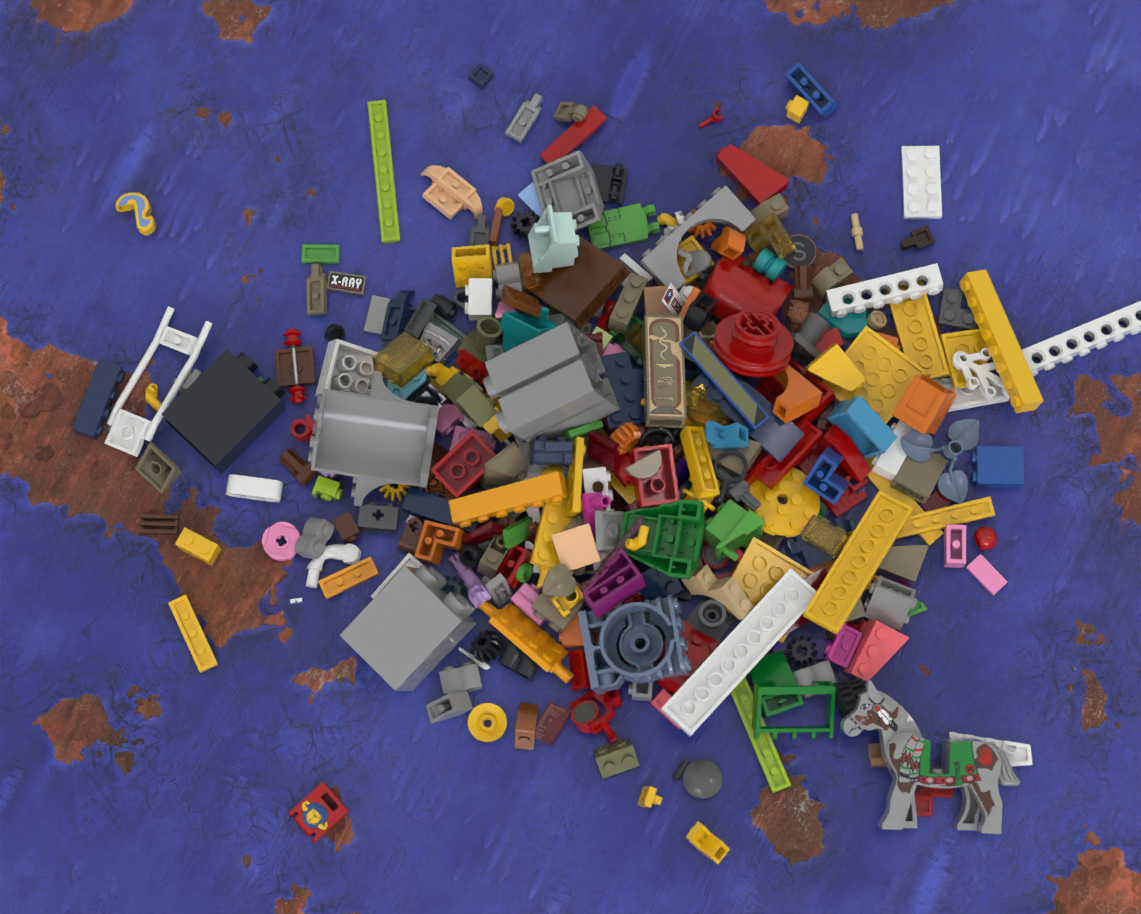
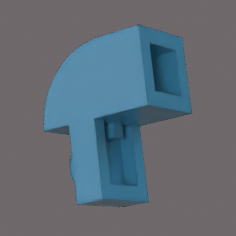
[705,421,749,450]

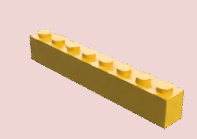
[959,269,1044,413]

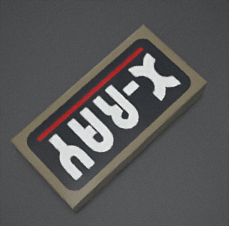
[327,271,367,296]

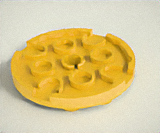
[744,467,820,537]

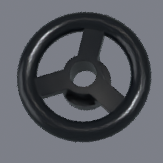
[638,427,677,449]

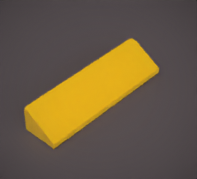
[680,426,720,499]

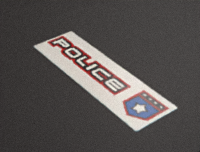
[662,283,685,327]

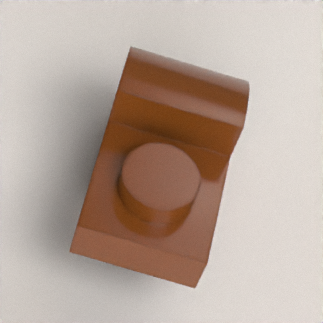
[514,702,539,750]

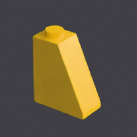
[804,344,866,392]

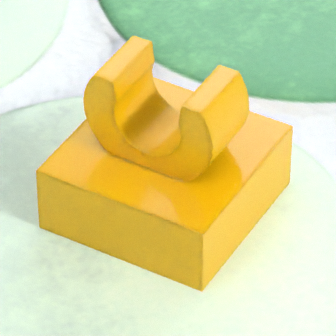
[637,786,662,808]

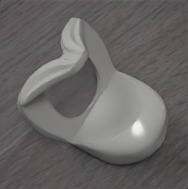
[677,248,712,277]

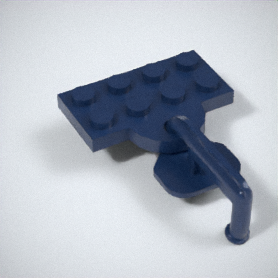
[600,351,702,431]

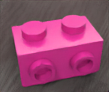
[824,623,863,669]

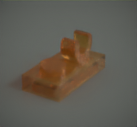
[517,251,542,290]

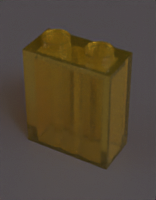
[372,332,433,388]

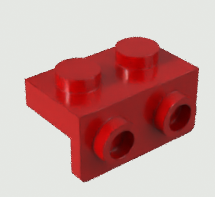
[455,349,489,385]

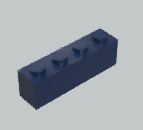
[72,359,125,441]
[401,486,480,533]

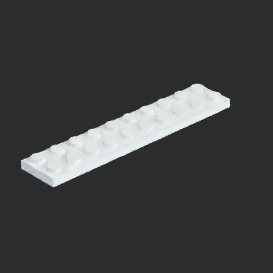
[661,568,817,736]

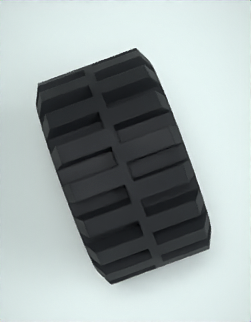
[834,677,865,719]

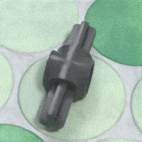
[714,467,761,511]

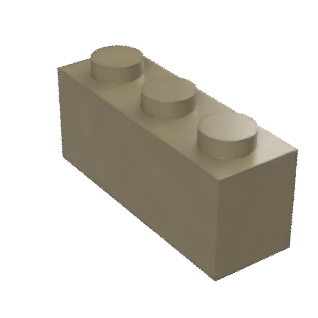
[608,272,648,335]

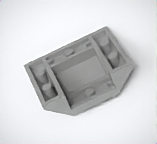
[531,150,604,231]

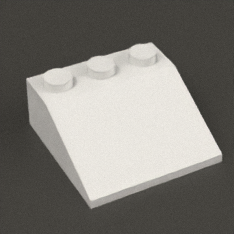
[315,339,388,397]

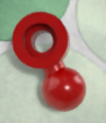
[597,301,616,333]

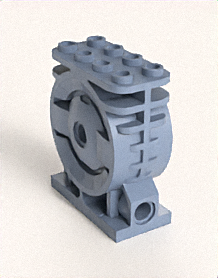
[578,595,692,695]

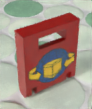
[288,782,350,843]

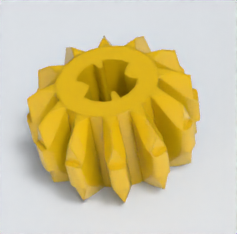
[380,484,411,502]

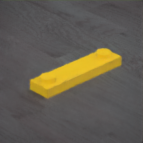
[566,437,586,517]
[168,595,218,673]

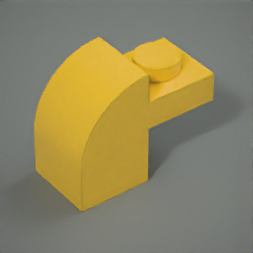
[686,821,730,864]

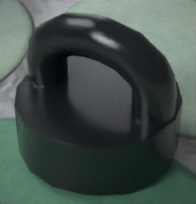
[324,324,345,342]

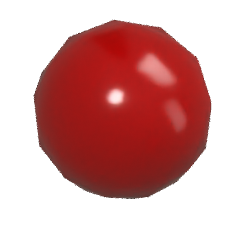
[974,526,998,551]

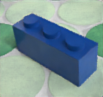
[785,62,839,118]

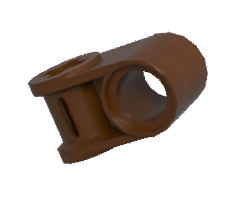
[398,518,424,555]

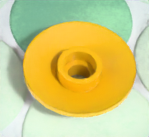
[468,703,507,742]

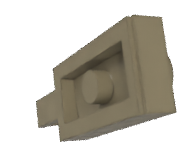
[306,263,327,317]

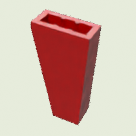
[716,144,789,206]

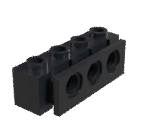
[405,376,447,409]

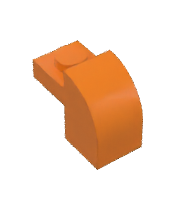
[711,226,746,260]

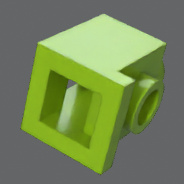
[312,475,343,502]

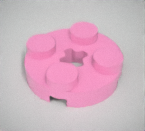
[262,522,300,561]

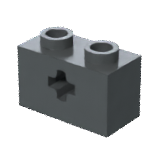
[358,502,400,534]

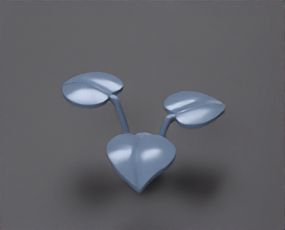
[901,419,980,504]

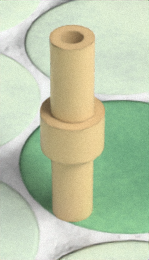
[851,213,864,251]

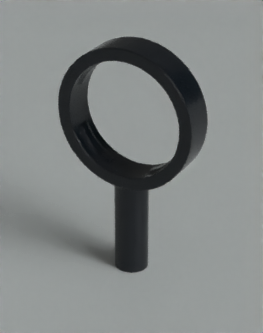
[714,450,748,504]

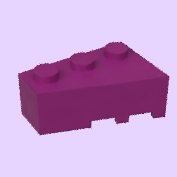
[582,548,646,618]

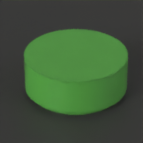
[516,563,533,583]

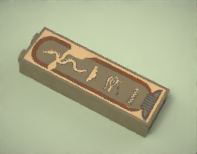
[642,314,687,428]

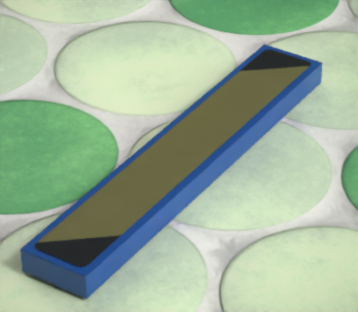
[679,332,770,431]

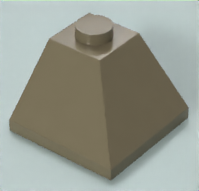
[483,442,528,485]

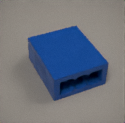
[971,446,1024,488]

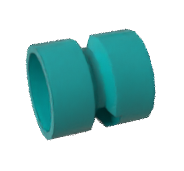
[752,248,788,282]

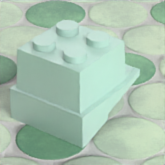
[528,205,579,273]

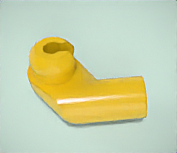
[657,213,678,227]
[426,363,444,377]
[145,383,162,411]
[625,525,649,551]

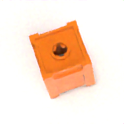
[892,374,957,435]

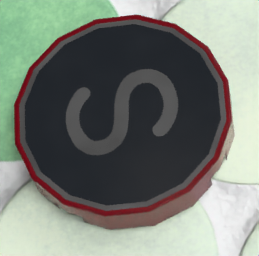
[780,234,817,271]

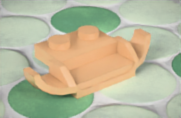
[420,165,483,220]

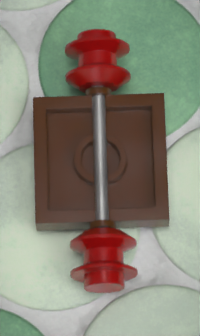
[274,329,316,405]

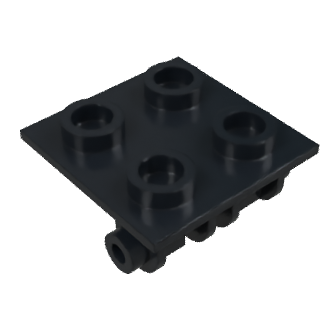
[591,163,628,204]

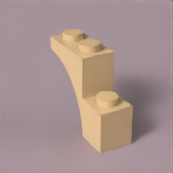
[681,564,754,620]

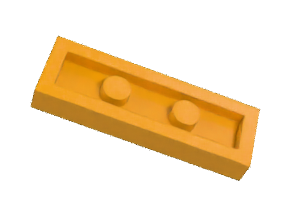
[318,556,379,599]

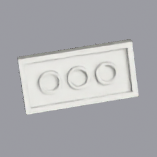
[901,146,942,219]

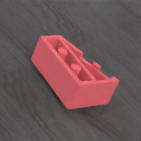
[843,619,909,682]

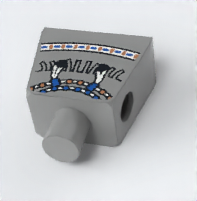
[417,322,462,367]

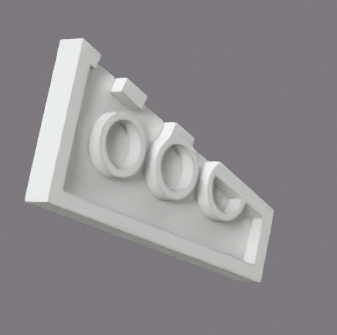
[934,378,1009,412]
[948,731,1033,767]

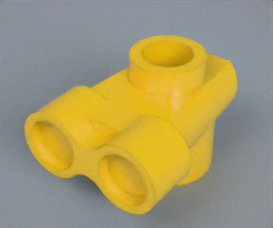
[551,585,584,618]

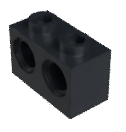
[683,291,719,333]

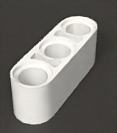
[225,474,283,502]

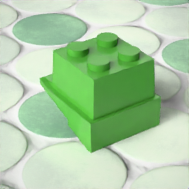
[704,499,765,562]

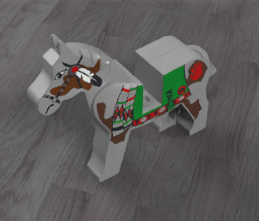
[840,680,1020,834]

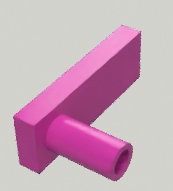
[581,492,611,552]

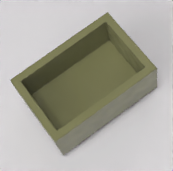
[440,373,498,428]

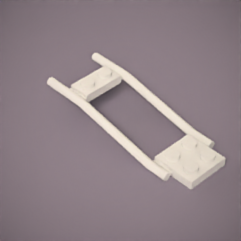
[105,306,212,457]

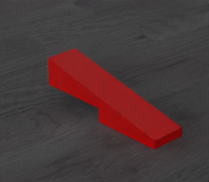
[540,106,608,164]

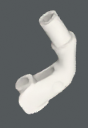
[306,543,361,588]

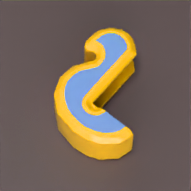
[115,192,156,235]

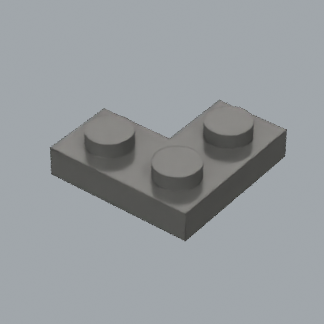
[938,287,977,330]

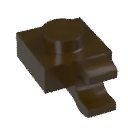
[899,226,935,251]

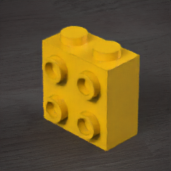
[452,244,494,288]

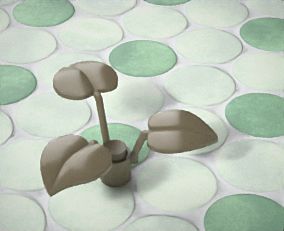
[542,516,608,597]

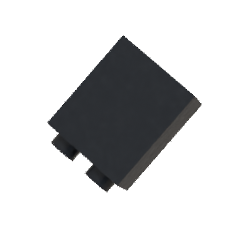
[162,350,286,474]

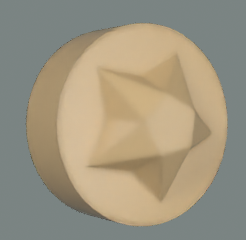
[867,310,887,330]

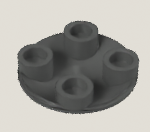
[683,759,722,799]

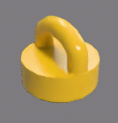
[494,197,515,216]

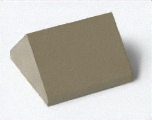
[135,442,183,494]

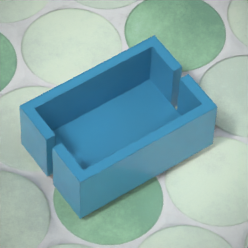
[827,395,897,459]

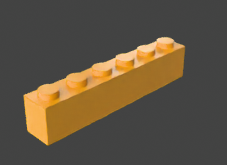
[448,471,568,528]

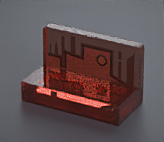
[535,702,571,747]

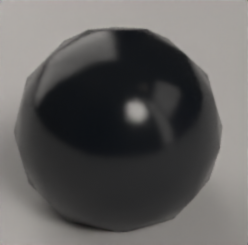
[459,543,483,568]

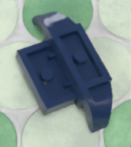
[380,290,424,362]
[781,518,856,569]

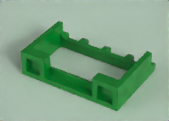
[752,681,836,739]

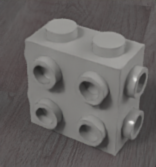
[863,576,917,631]

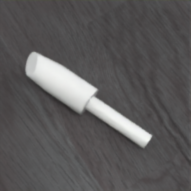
[458,647,491,670]

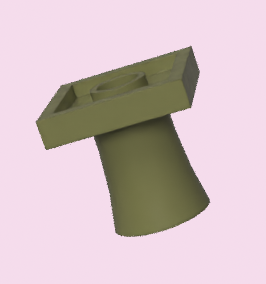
[457,316,503,364]

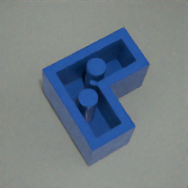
[802,447,850,505]

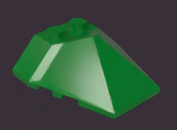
[618,499,705,580]

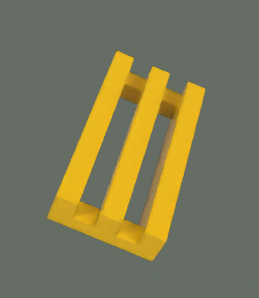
[491,243,513,283]

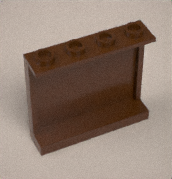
[527,234,629,330]

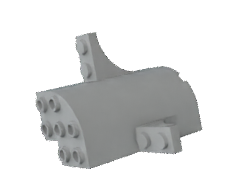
[308,371,439,506]

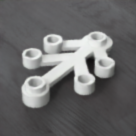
[952,348,1009,399]

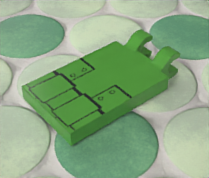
[588,203,660,250]

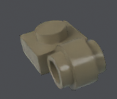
[553,102,588,122]

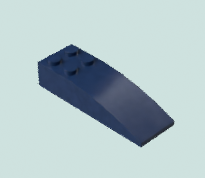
[690,368,805,463]

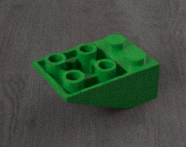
[749,650,804,718]

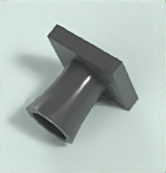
[790,312,830,362]
[686,596,737,641]

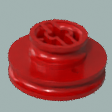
[712,309,794,377]

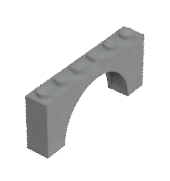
[640,186,756,290]

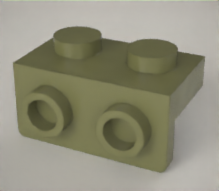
[593,738,640,779]

